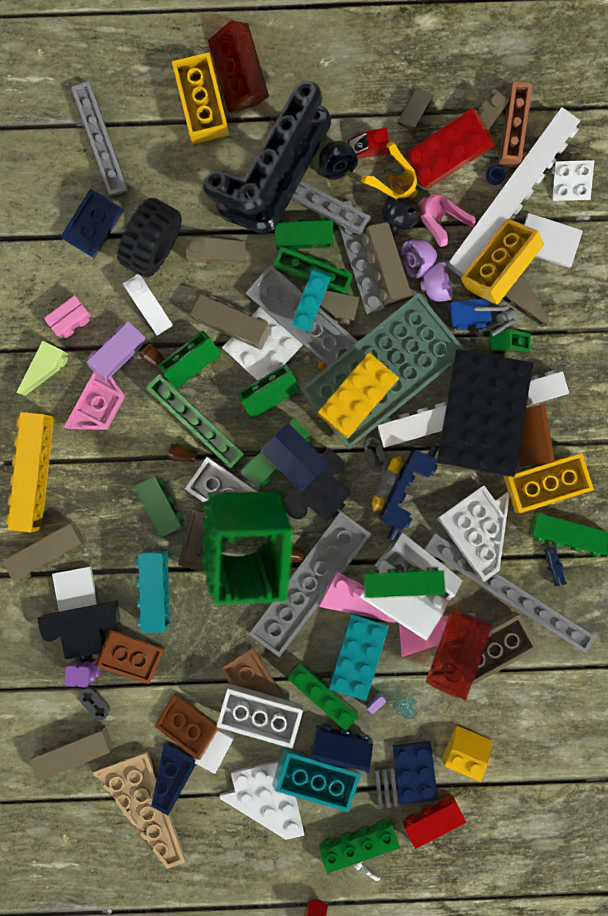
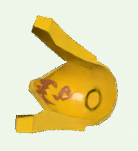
[361,141,419,200]

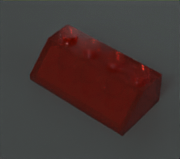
[208,20,269,113]
[425,608,493,701]

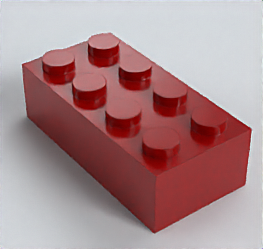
[405,108,496,189]

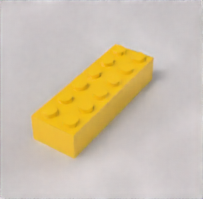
[6,412,54,532]

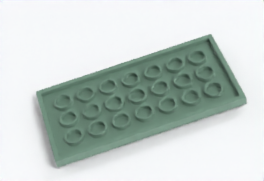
[300,293,466,449]

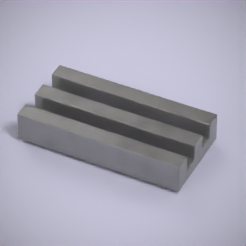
[375,767,398,809]

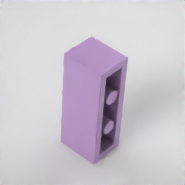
[87,322,146,382]

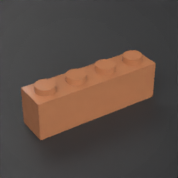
[498,81,533,168]

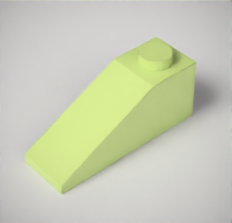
[17,341,68,396]

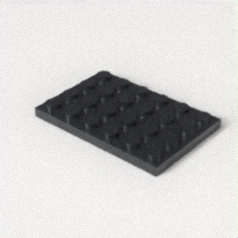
[436,349,533,477]

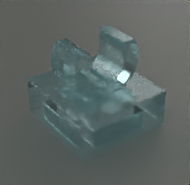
[392,697,417,719]

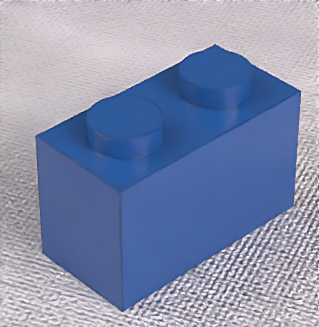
[448,299,492,331]

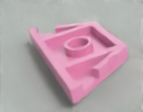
[64,372,126,430]

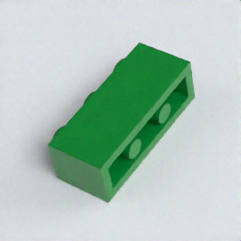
[275,218,334,251]
[158,330,221,389]
[236,364,301,419]
[134,476,184,538]

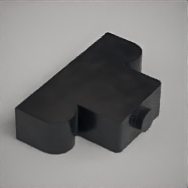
[282,448,351,520]
[37,600,120,660]

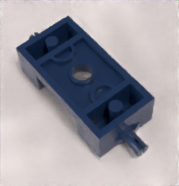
[378,444,439,541]

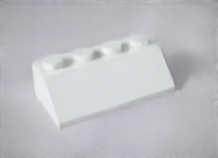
[375,533,463,601]
[360,560,448,640]

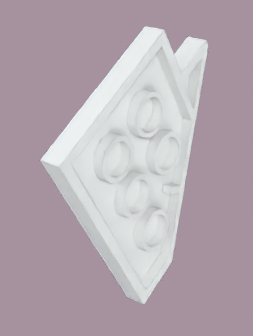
[437,486,510,582]
[220,760,305,840]

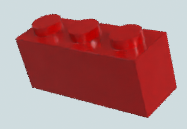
[402,796,467,849]

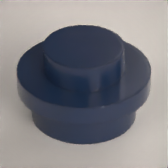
[486,166,505,185]

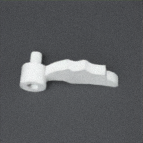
[353,862,381,881]

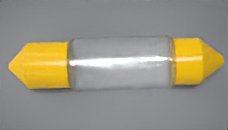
[371,456,404,512]

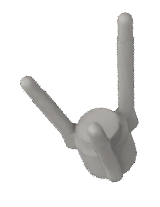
[474,305,517,335]

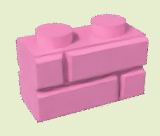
[44,295,92,338]

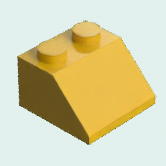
[441,725,492,782]

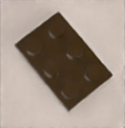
[178,509,225,572]

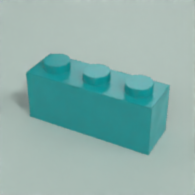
[291,267,333,332]

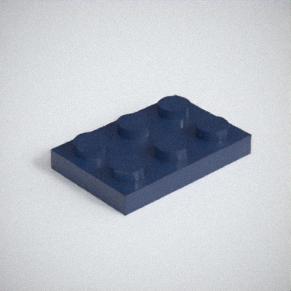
[60,189,124,259]
[392,741,438,805]

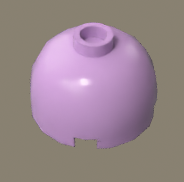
[401,239,437,279]
[420,262,453,302]

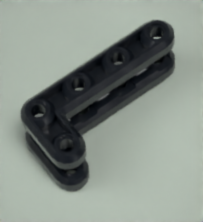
[203,81,331,234]

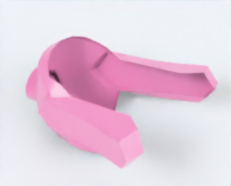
[418,194,476,247]

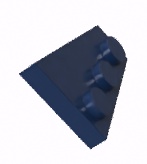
[151,743,196,816]

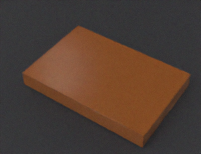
[518,404,555,467]
[95,629,165,684]
[154,693,219,760]

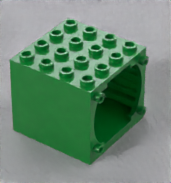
[202,491,293,605]

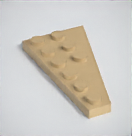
[92,751,186,869]

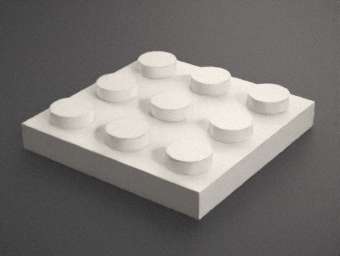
[222,307,303,381]

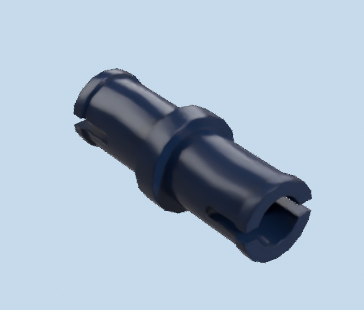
[544,546,567,587]

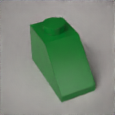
[489,329,531,353]

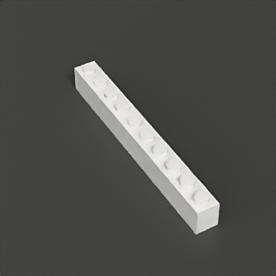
[447,107,580,277]
[376,370,569,448]

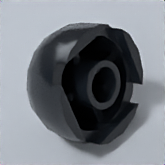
[319,141,358,180]
[382,196,422,232]

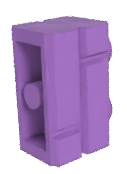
[64,658,100,687]

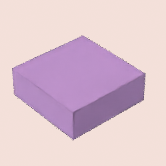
[366,692,386,714]

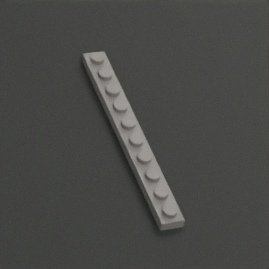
[424,533,596,653]

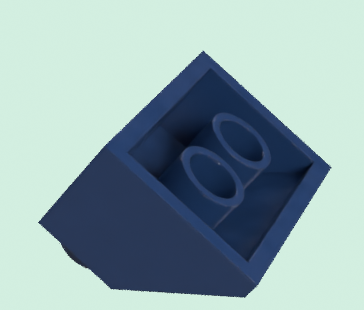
[260,423,329,492]
[311,724,373,772]

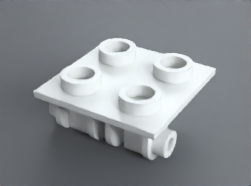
[552,160,594,201]

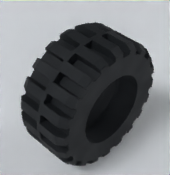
[117,198,182,278]

